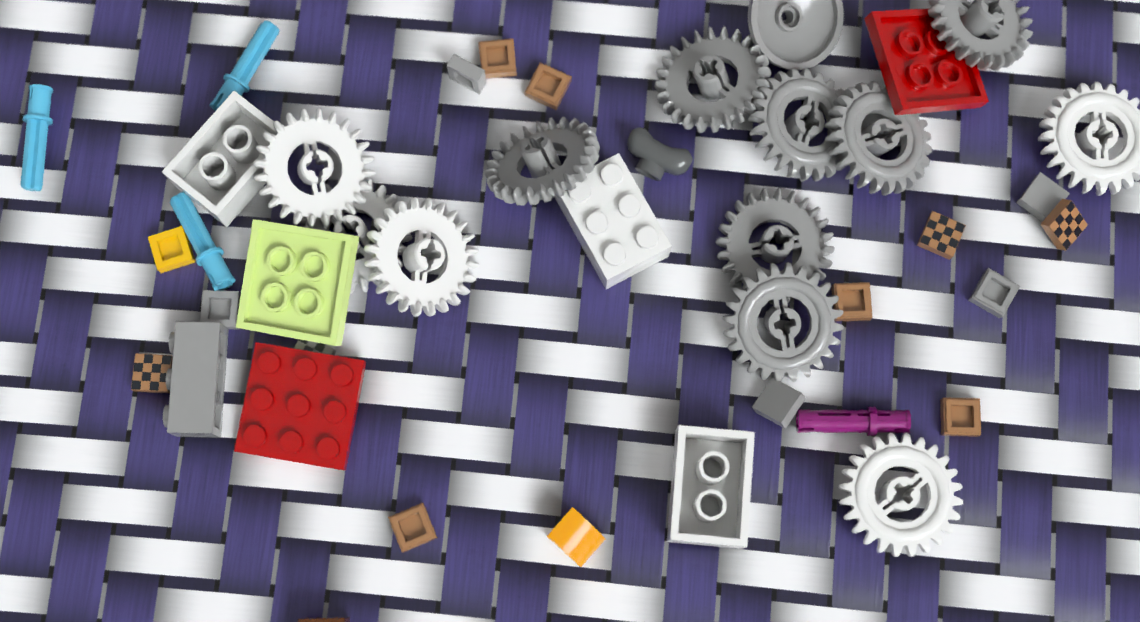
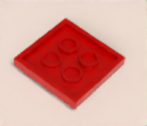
[864,8,989,115]
[234,342,366,471]

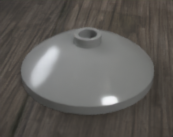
[748,0,844,70]

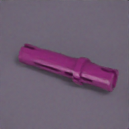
[796,407,911,436]

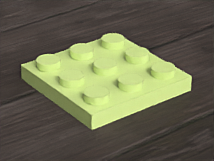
[236,219,359,346]

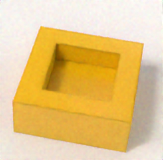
[148,226,196,273]

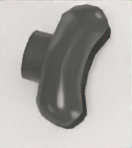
[627,127,693,181]

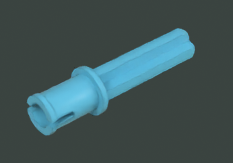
[209,20,279,111]
[20,84,53,191]
[170,192,235,291]

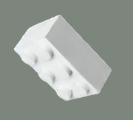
[162,91,293,227]
[555,153,672,289]
[667,425,755,549]

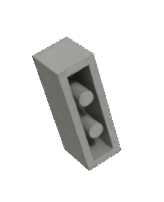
[163,321,229,438]

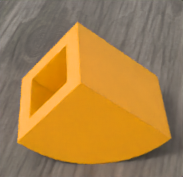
[547,507,605,567]

